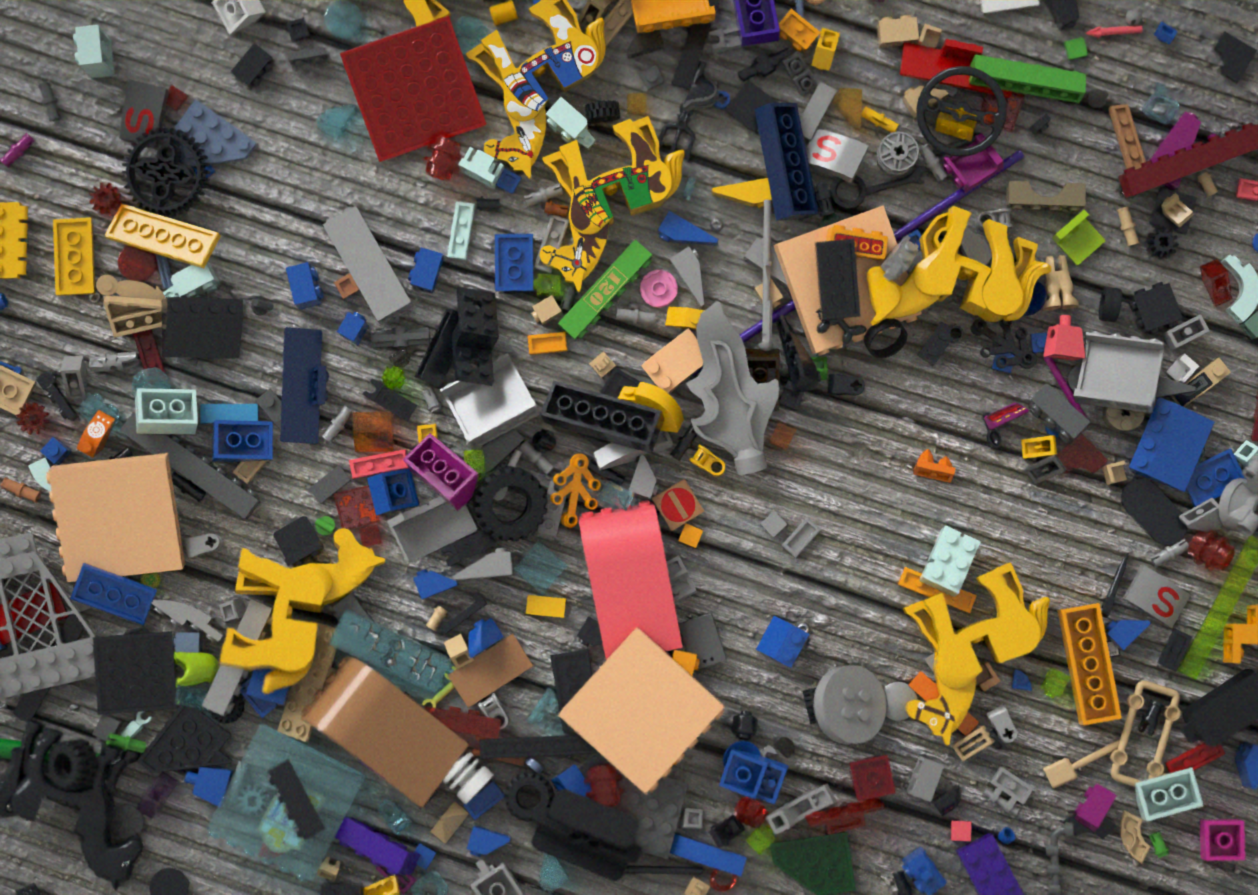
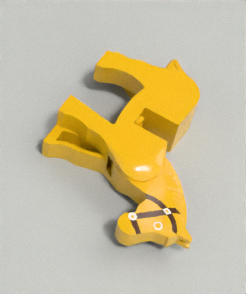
[903,562,1050,745]

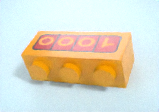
[826,225,888,261]

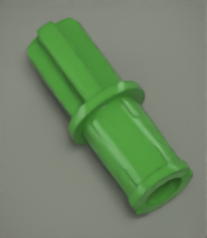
[106,733,146,753]

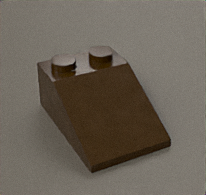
[745,349,780,411]

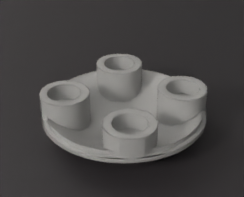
[883,682,917,721]

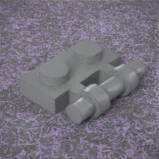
[983,766,1034,816]

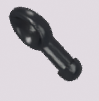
[982,412,1001,449]

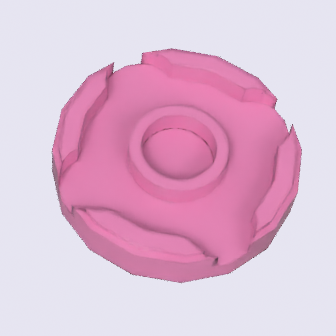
[640,269,678,308]

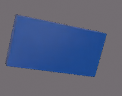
[70,563,157,626]

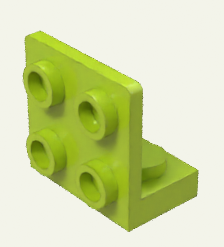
[1052,210,1105,266]

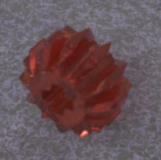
[89,182,122,215]
[16,402,49,435]
[733,797,768,828]

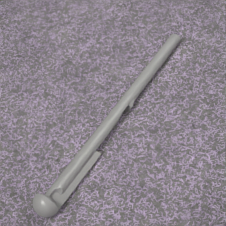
[758,200,773,351]

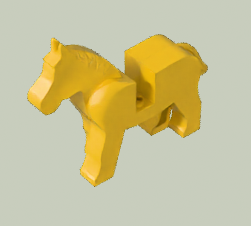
[220,528,385,694]

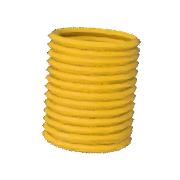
[489,0,518,27]

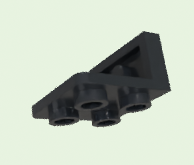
[273,516,324,568]

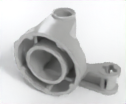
[1219,456,1258,536]

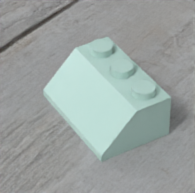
[1135,768,1203,821]

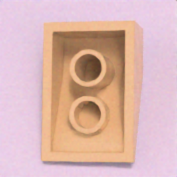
[641,328,703,394]

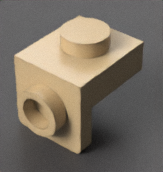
[1162,193,1193,228]

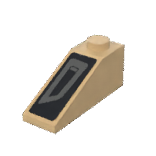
[1170,357,1231,407]

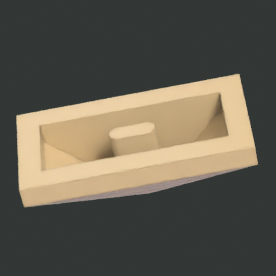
[430,801,469,844]

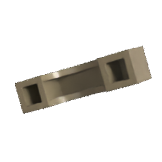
[1006,181,1086,212]

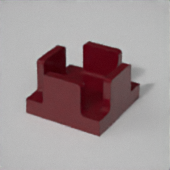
[849,755,896,801]

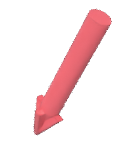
[1085,25,1142,38]

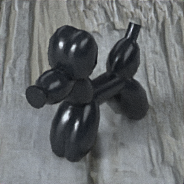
[816,308,867,349]

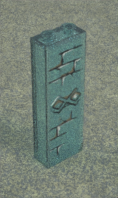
[328,607,452,694]

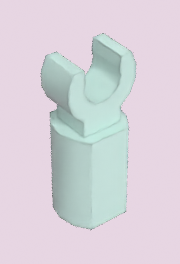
[120,711,153,739]

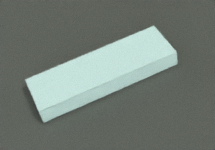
[447,201,475,261]

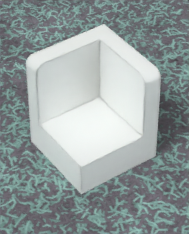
[1166,353,1199,383]

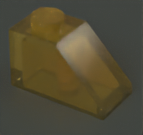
[834,88,862,130]

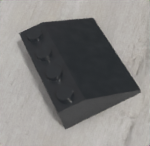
[161,297,243,359]

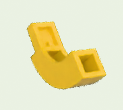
[618,382,684,433]

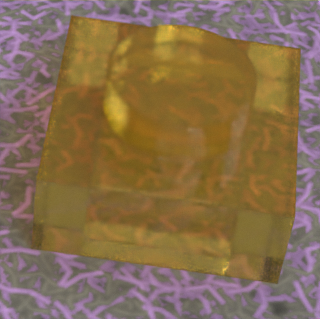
[627,93,646,113]

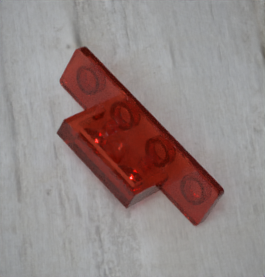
[424,706,501,739]
[805,798,884,835]

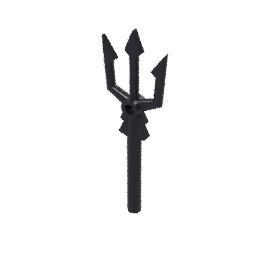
[658,61,707,163]

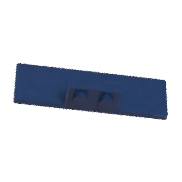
[280,327,329,444]

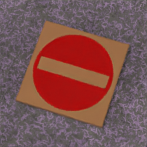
[652,479,705,531]

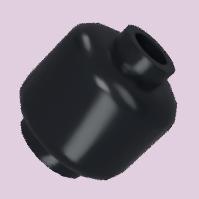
[731,711,758,740]

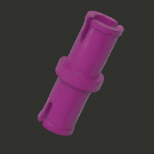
[0,132,35,168]

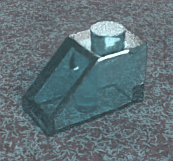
[316,104,358,141]
[538,853,570,893]

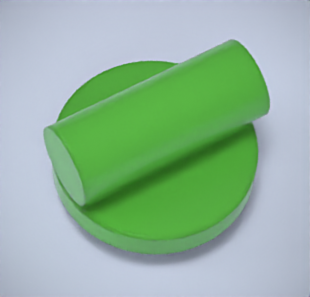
[315,516,335,536]

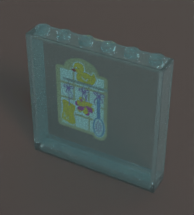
[206,723,366,882]

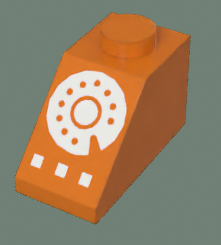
[76,410,115,458]

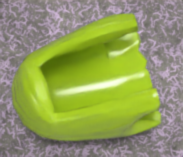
[174,652,220,688]

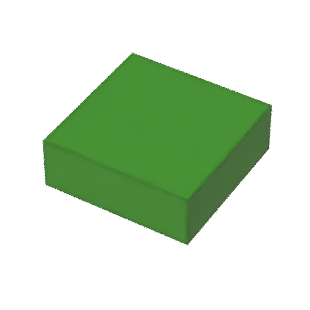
[1064,37,1088,61]

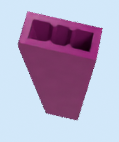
[1149,111,1201,191]

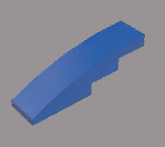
[670,834,747,876]

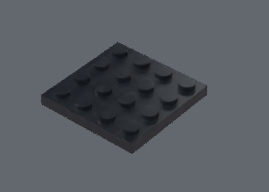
[93,631,177,715]

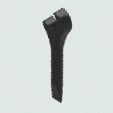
[866,166,931,196]
[1101,553,1129,618]

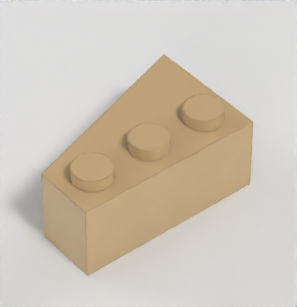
[103,295,162,337]

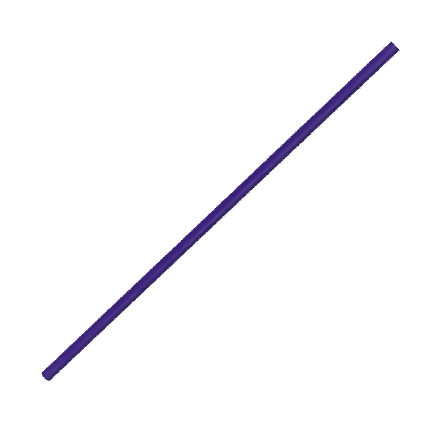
[692,150,1024,377]

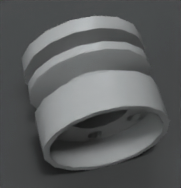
[875,131,919,177]

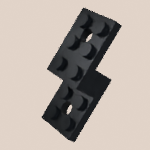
[452,287,499,386]

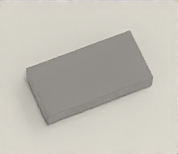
[781,517,821,558]

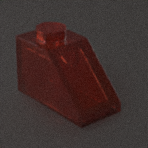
[1200,259,1233,307]

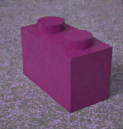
[1074,783,1117,832]

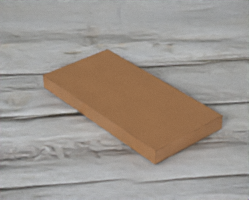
[447,634,533,708]

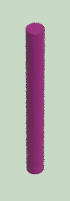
[1043,357,1088,419]

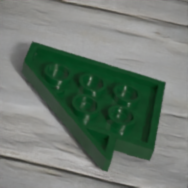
[770,831,856,895]

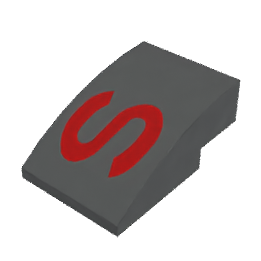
[119,79,169,148]

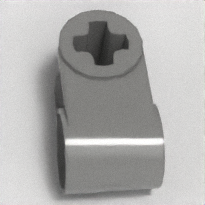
[975,208,1013,231]
[184,534,223,559]
[477,692,510,730]
[986,705,1017,744]

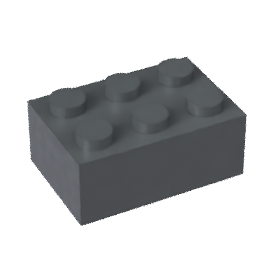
[1028,383,1090,445]

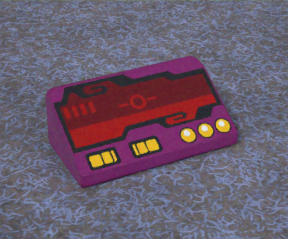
[984,403,1028,430]

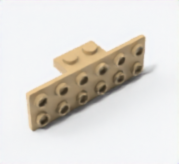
[278,621,342,742]

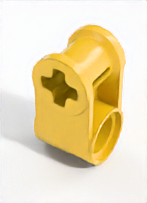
[689,444,725,477]

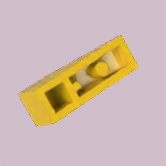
[712,178,772,209]

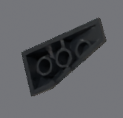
[776,315,821,392]

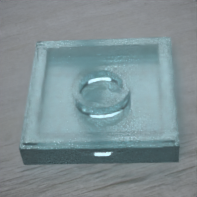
[513,541,568,595]

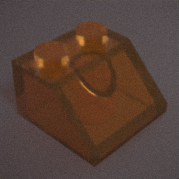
[353,412,394,452]

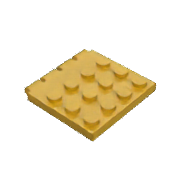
[0,202,28,279]

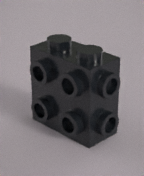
[1129,282,1183,335]

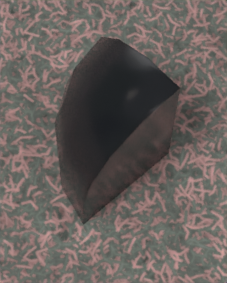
[932,785,962,816]

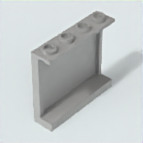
[1074,331,1165,413]
[440,353,541,450]

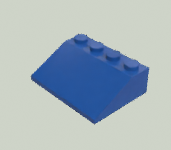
[1129,397,1215,493]

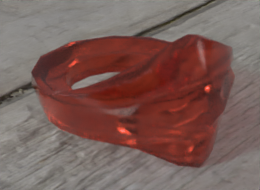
[710,869,737,892]

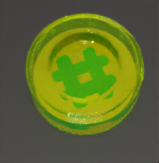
[140,572,161,588]

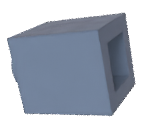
[173,632,203,652]

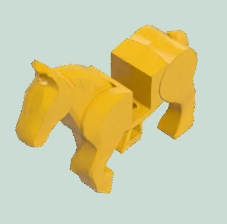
[866,206,1051,326]

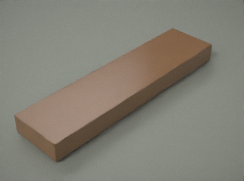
[1108,104,1146,169]

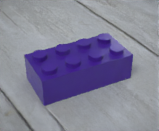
[732,0,780,47]
[955,833,1024,895]

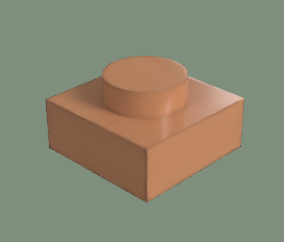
[334,273,360,300]

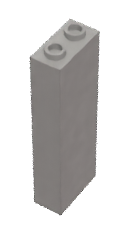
[323,206,414,325]

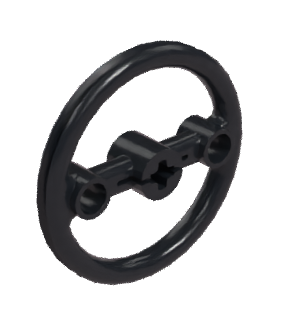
[916,66,1007,157]

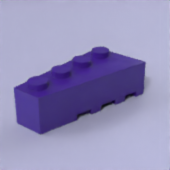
[334,816,421,876]

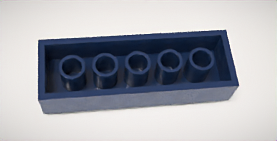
[754,103,819,221]

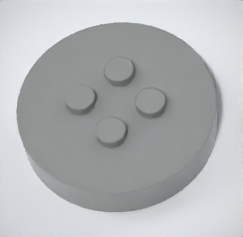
[814,665,886,744]

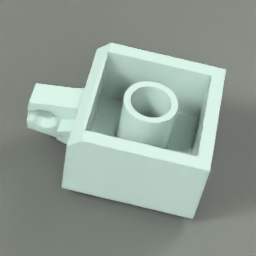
[546,97,596,150]
[163,262,220,298]

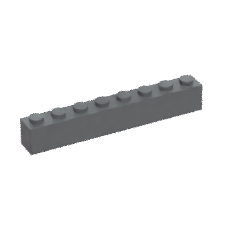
[120,412,261,520]

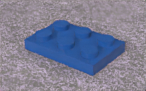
[495,234,534,292]
[1186,448,1246,507]

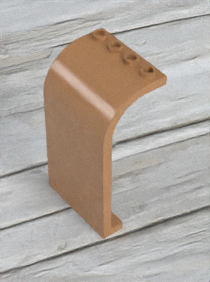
[300,656,469,808]

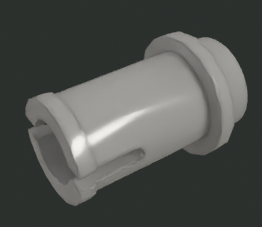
[422,388,442,414]

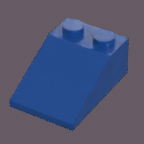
[212,420,273,462]

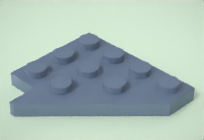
[163,99,257,170]

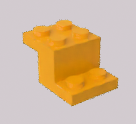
[1223,605,1258,663]

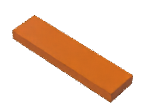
[908,671,979,736]

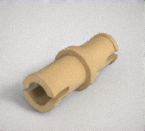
[1117,206,1140,246]

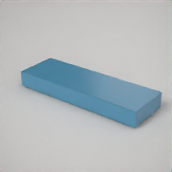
[200,404,259,424]

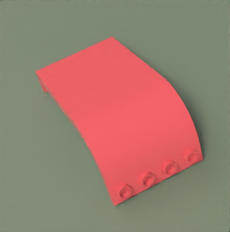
[578,500,683,660]

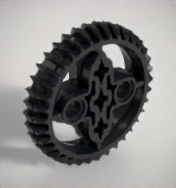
[122,127,211,217]

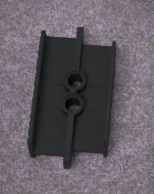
[1181,669,1258,747]
[532,789,642,881]

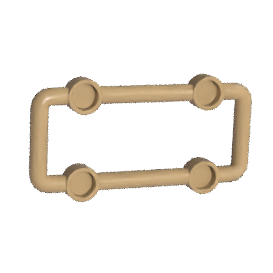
[1110,680,1181,787]

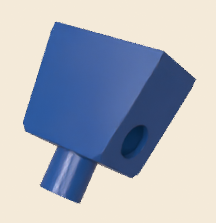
[185,766,234,807]

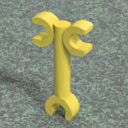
[422,666,457,713]

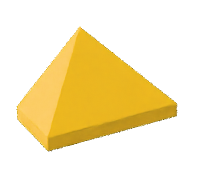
[362,875,400,895]

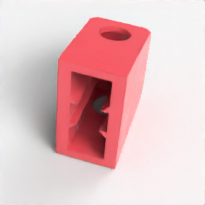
[1044,315,1085,361]

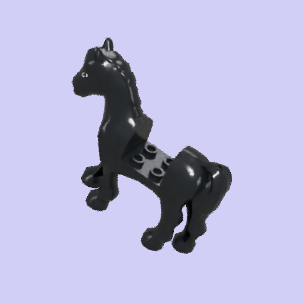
[0,720,144,891]

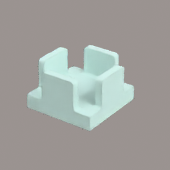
[458,147,505,190]

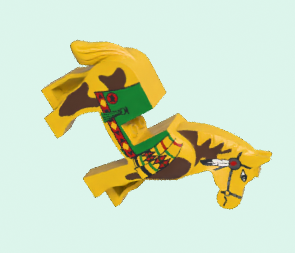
[539,116,685,293]

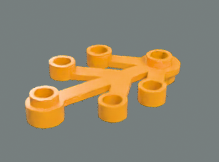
[550,453,601,528]

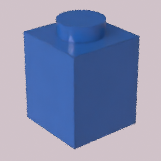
[40,437,72,465]

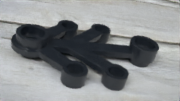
[970,319,1037,369]

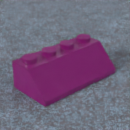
[403,433,479,511]

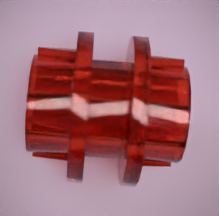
[422,137,464,181]
[1188,530,1236,572]
[584,765,624,807]

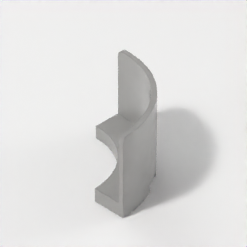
[387,496,478,562]

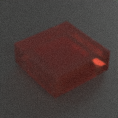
[166,85,188,112]
[359,524,382,547]

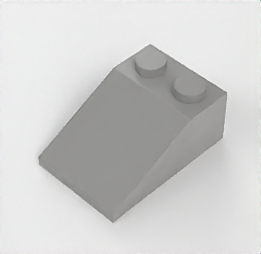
[454,548,514,580]

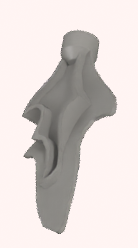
[686,301,779,475]

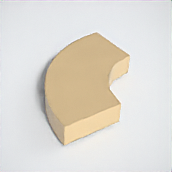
[1120,810,1151,864]

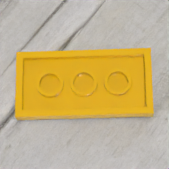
[53,218,95,296]

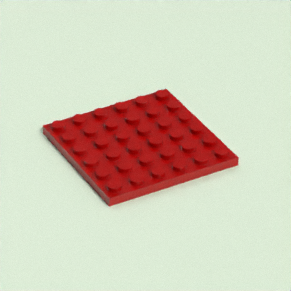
[340,15,487,162]

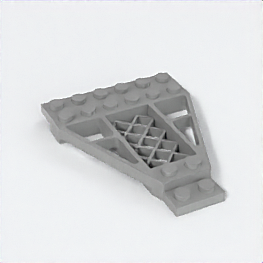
[0,532,98,699]

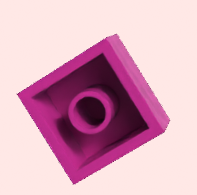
[1199,819,1245,861]

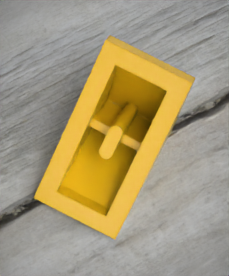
[1021,435,1057,459]

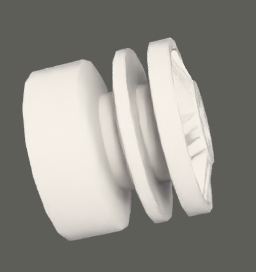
[442,752,494,804]

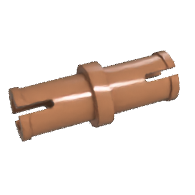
[1,477,41,503]

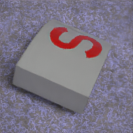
[806,129,869,183]
[1123,565,1191,628]

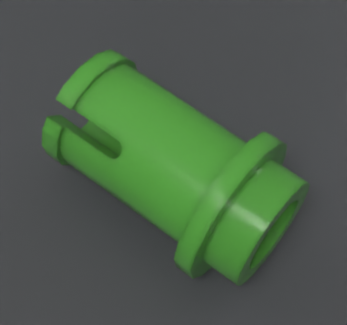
[1149,831,1169,858]

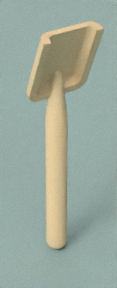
[1043,739,1128,789]

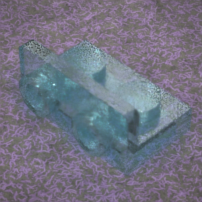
[76,392,122,430]

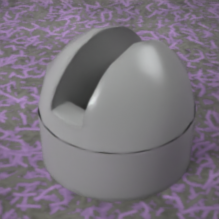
[1126,11,1142,26]

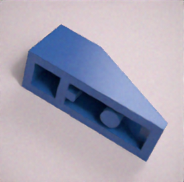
[657,211,719,246]

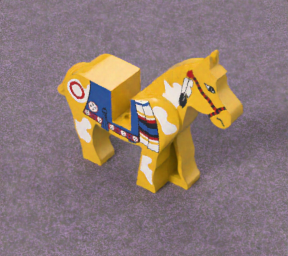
[465,0,606,179]

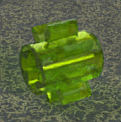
[381,366,406,390]

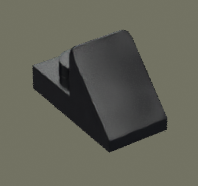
[709,813,746,848]

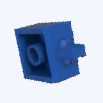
[901,847,947,895]

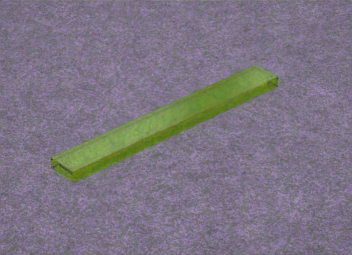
[1177,535,1258,680]

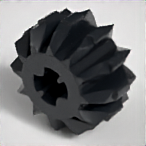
[1145,227,1179,260]

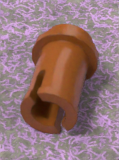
[544,201,569,218]

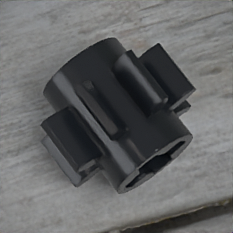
[532,429,556,454]

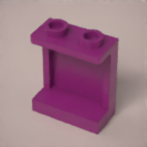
[943,132,1004,193]

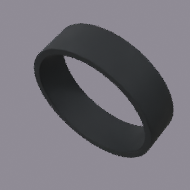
[864,318,908,358]

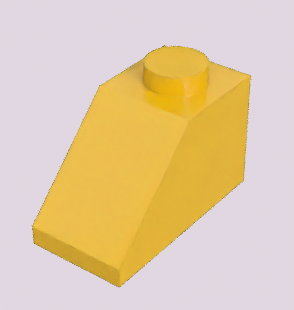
[811,28,840,71]
[665,307,705,331]

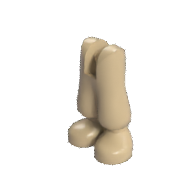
[1042,255,1079,311]

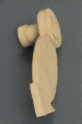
[96,275,165,300]

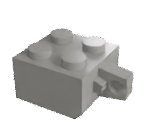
[471,858,525,895]

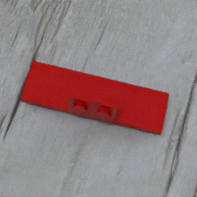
[900,39,1012,98]

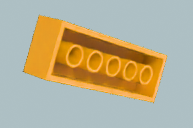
[1057,603,1122,725]

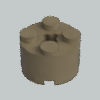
[1102,407,1146,432]

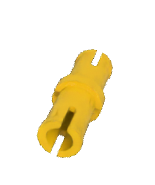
[860,106,899,133]

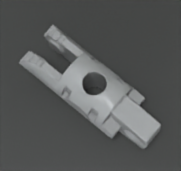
[89,352,140,372]

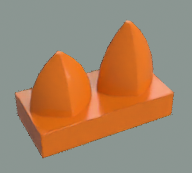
[913,449,955,483]

